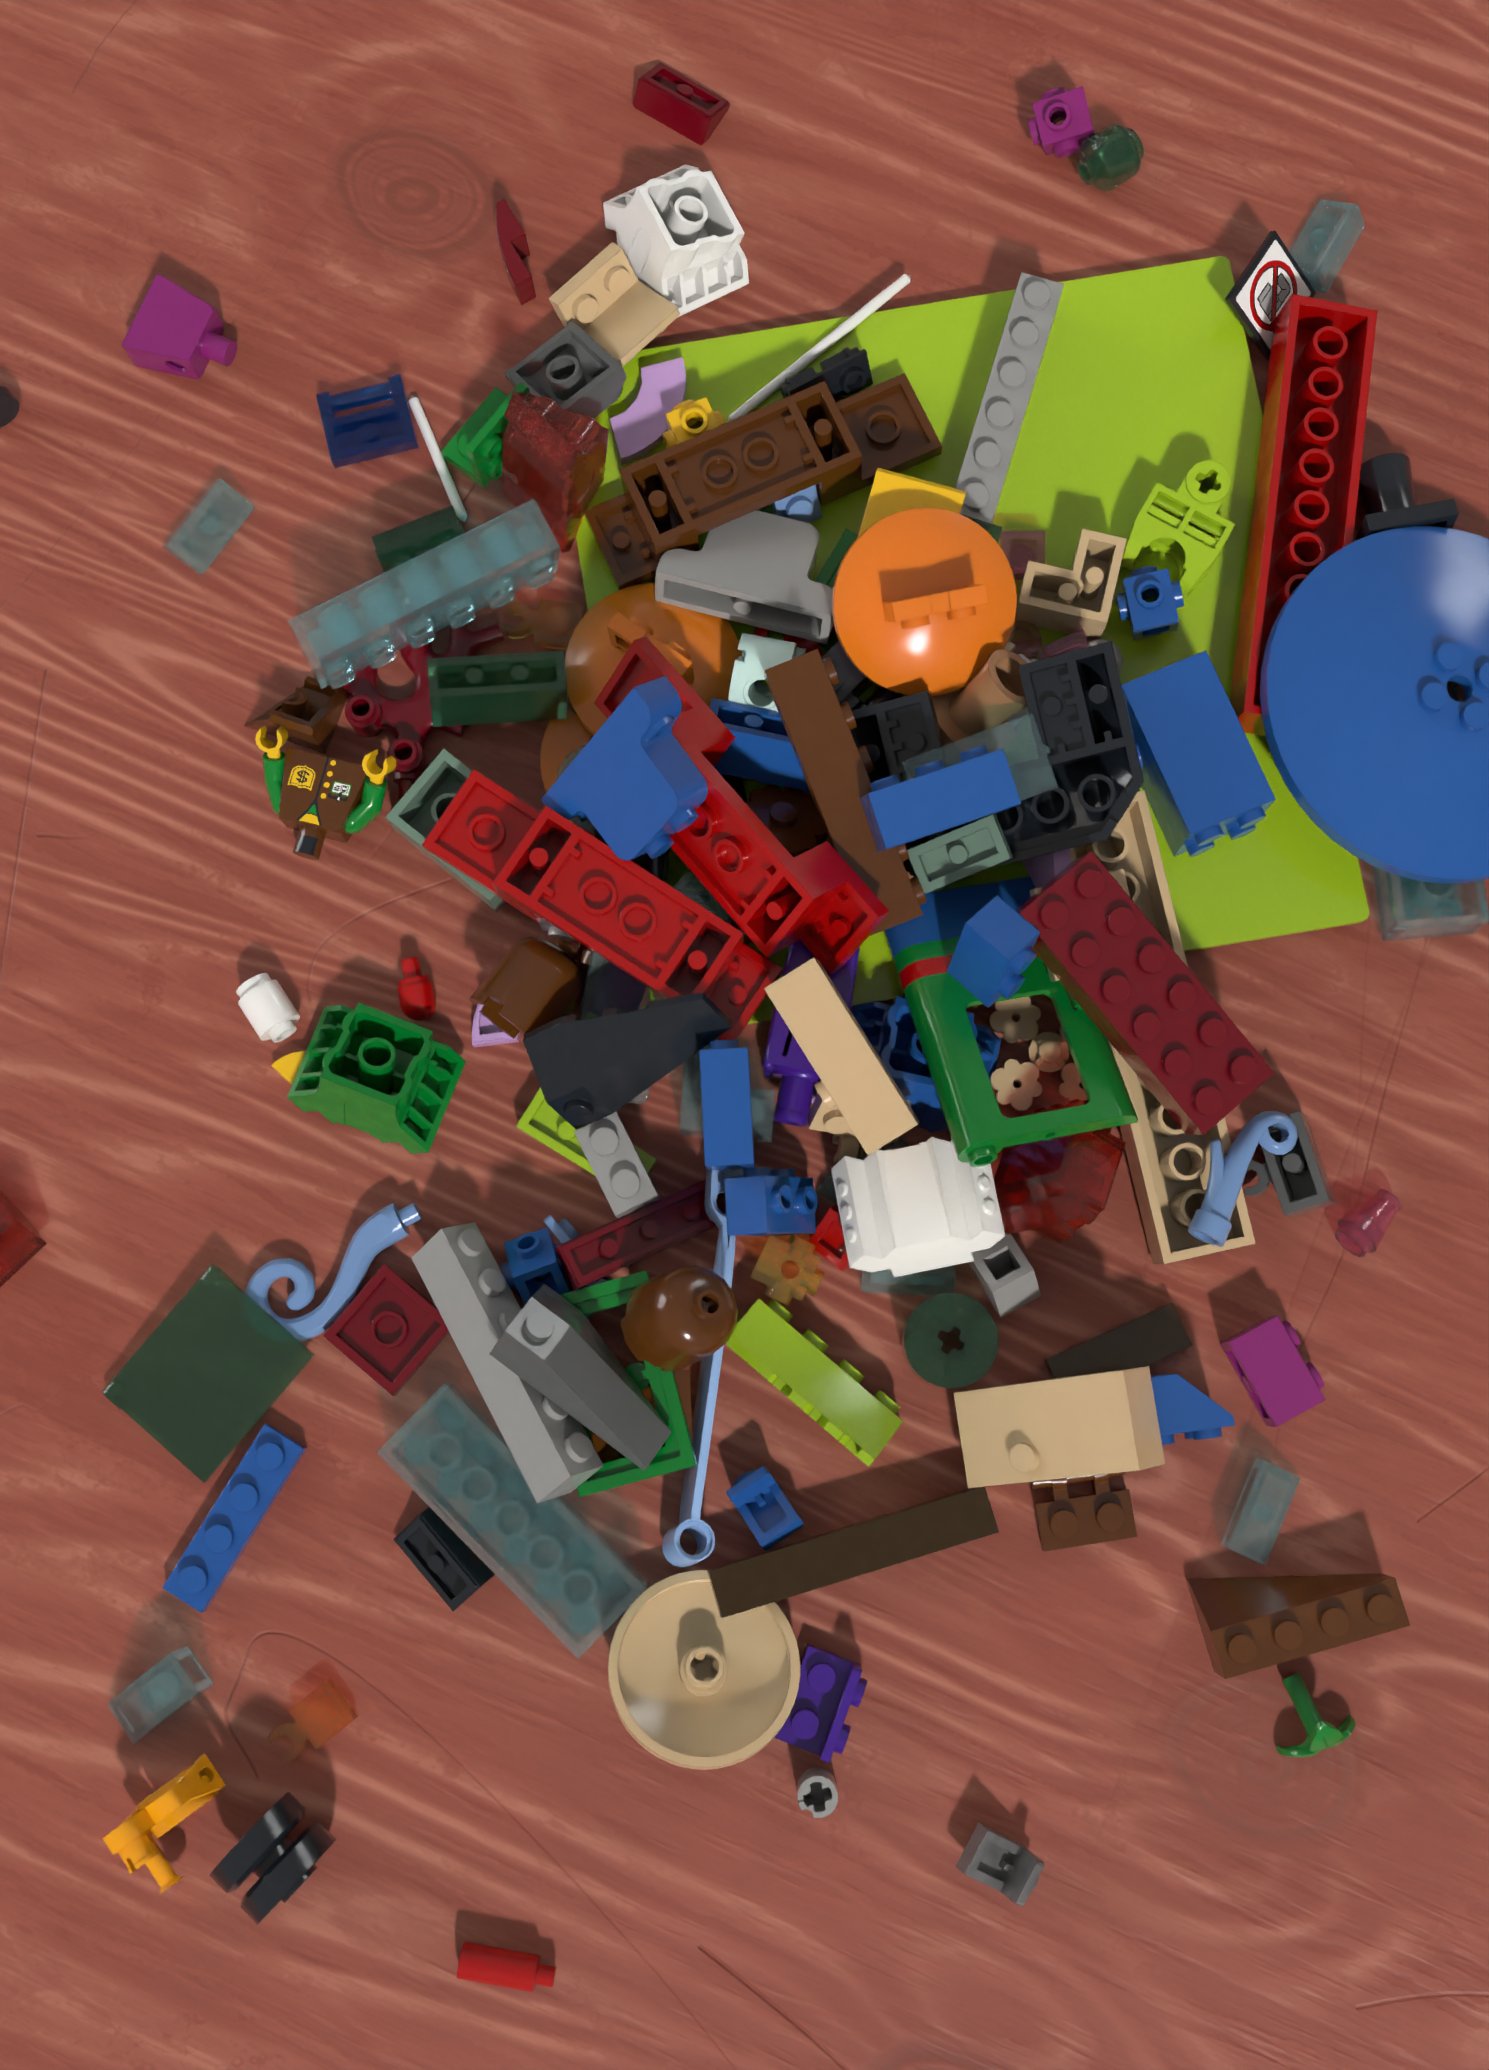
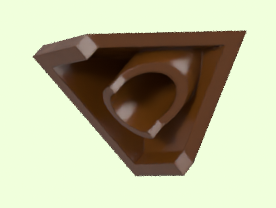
[244,676,349,754]

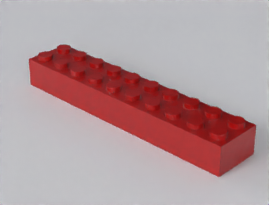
[1230,294,1378,736]

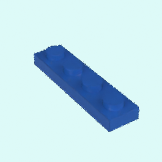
[162,1424,307,1613]

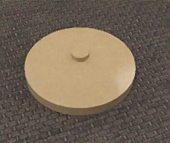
[608,1570,800,1770]

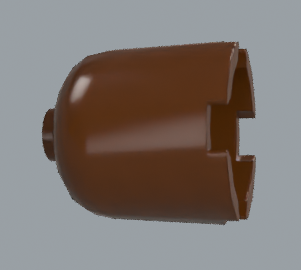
[469,937,586,1039]
[621,1265,738,1372]

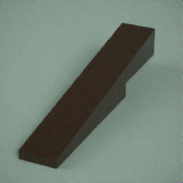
[707,1487,999,1618]

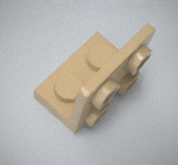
[549,242,680,367]

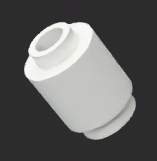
[236,973,300,1043]

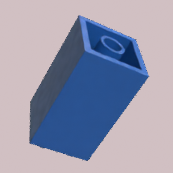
[1122,650,1276,857]

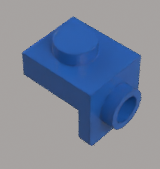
[726,1466,804,1552]

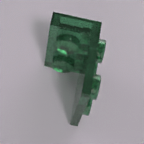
[371,505,474,589]

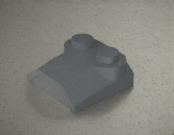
[504,320,627,435]

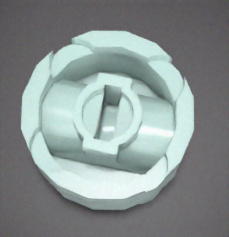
[728,633,806,711]

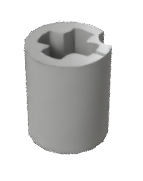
[797,1767,838,1818]

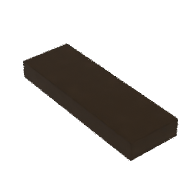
[1044,1303,1193,1379]

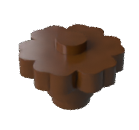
[745,784,827,857]

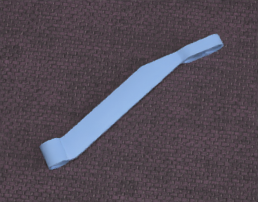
[662,1168,743,1568]

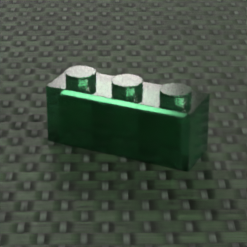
[427,651,567,727]

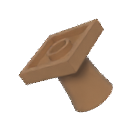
[932,649,1027,765]

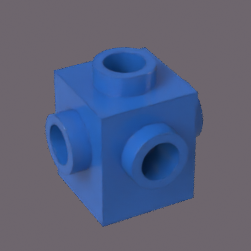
[1116,566,1184,641]
[501,1227,570,1305]

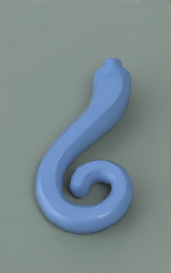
[244,1202,422,1342]

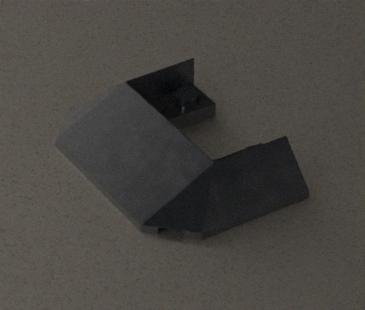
[850,641,1144,877]

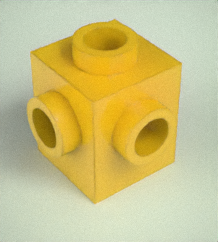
[662,397,726,448]

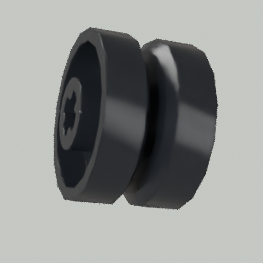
[209,1792,336,1925]

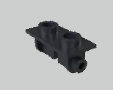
[779,347,873,402]

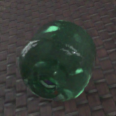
[1077,123,1144,192]

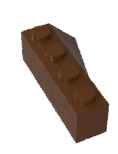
[1186,1573,1410,1679]

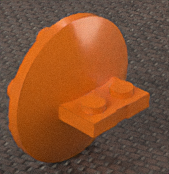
[832,508,1017,696]
[564,583,742,736]

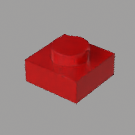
[806,1205,849,1272]

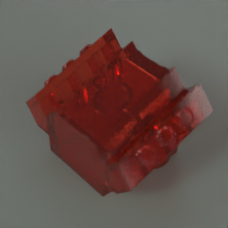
[501,391,609,553]
[994,1099,1126,1243]

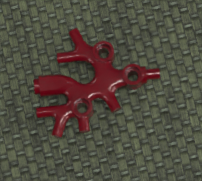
[321,599,504,802]

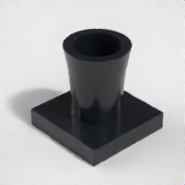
[1355,453,1459,541]

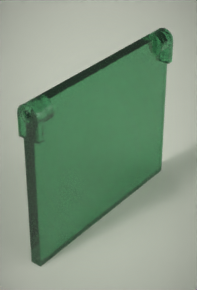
[102,1264,315,1483]

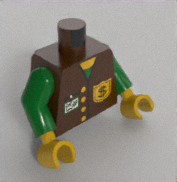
[255,725,396,860]

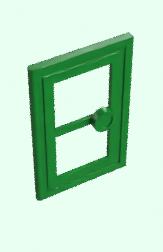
[560,1270,698,1497]

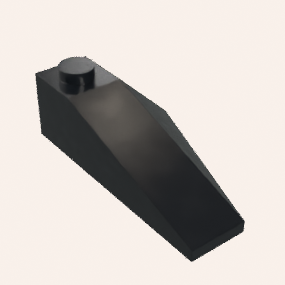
[523,992,732,1130]

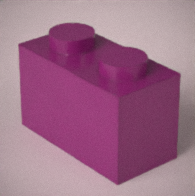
[1220,1316,1326,1427]

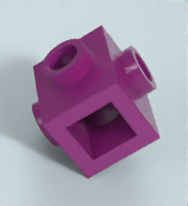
[1028,86,1094,158]

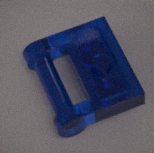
[316,374,419,468]

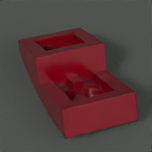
[496,199,536,305]

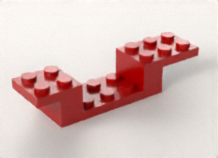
[594,636,890,974]
[422,769,782,1040]

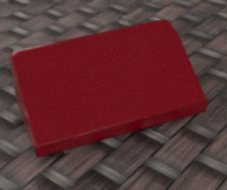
[633,63,730,145]

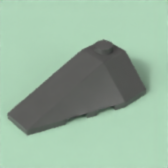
[490,1283,672,1470]

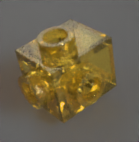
[750,1235,825,1306]

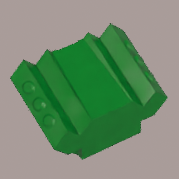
[287,1002,466,1154]

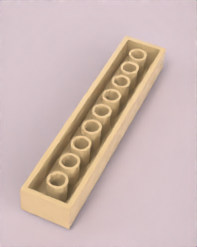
[1070,790,1256,1264]

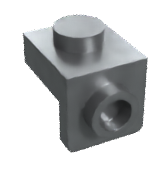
[956,1822,1044,1907]

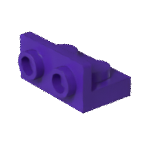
[775,1644,867,1763]

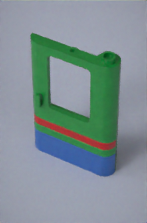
[883,877,1138,1167]

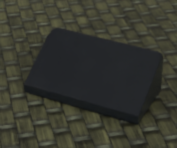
[393,1502,496,1611]

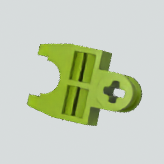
[1121,460,1236,599]

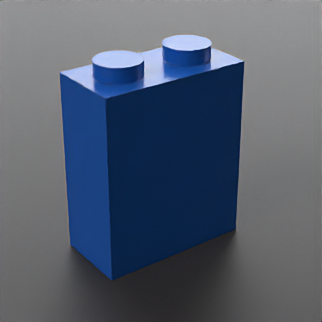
[699,1040,755,1171]

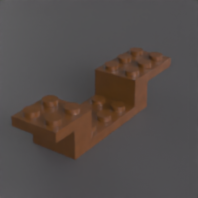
[584,373,942,590]

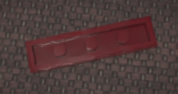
[555,1179,726,1291]

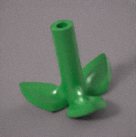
[1276,1673,1356,1758]

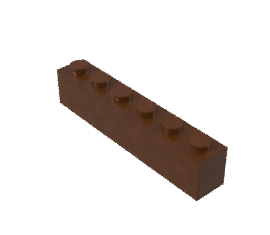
[764,649,927,936]

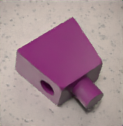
[121,274,237,379]

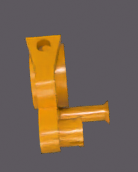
[102,1753,226,1895]

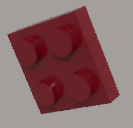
[323,1264,449,1396]

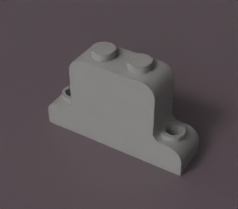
[655,510,833,645]

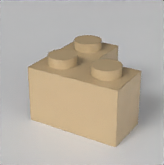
[1015,529,1127,640]

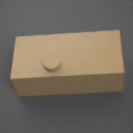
[764,957,919,1155]
[954,1366,1165,1488]

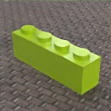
[726,1298,903,1467]

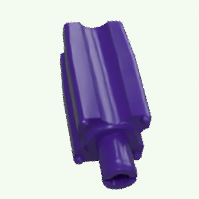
[763,940,860,1127]

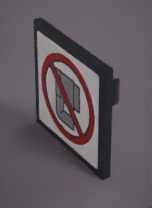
[1225,231,1316,360]

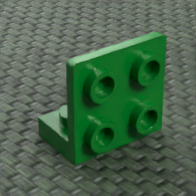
[441,382,538,489]

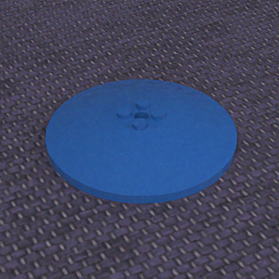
[1260,526,1489,884]

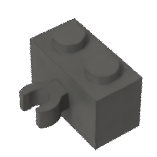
[1243,1111,1336,1217]

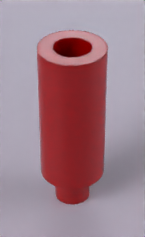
[457,1941,557,1993]

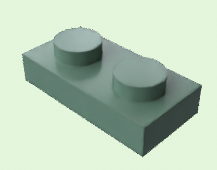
[907,814,1013,894]

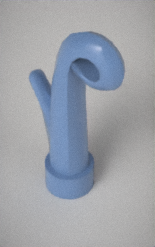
[1188,1111,1298,1247]

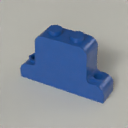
[541,676,708,861]

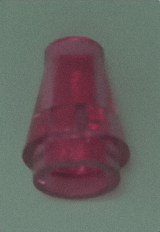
[1334,1189,1402,1257]

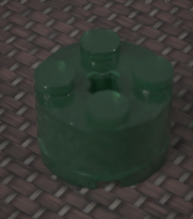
[901,1293,998,1388]

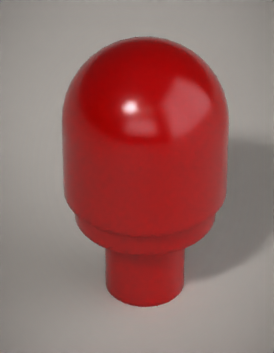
[397,957,436,1021]

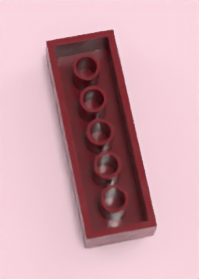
[1015,851,1275,1135]

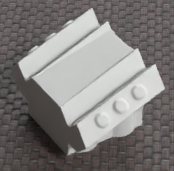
[603,164,749,317]
[831,1137,1005,1277]

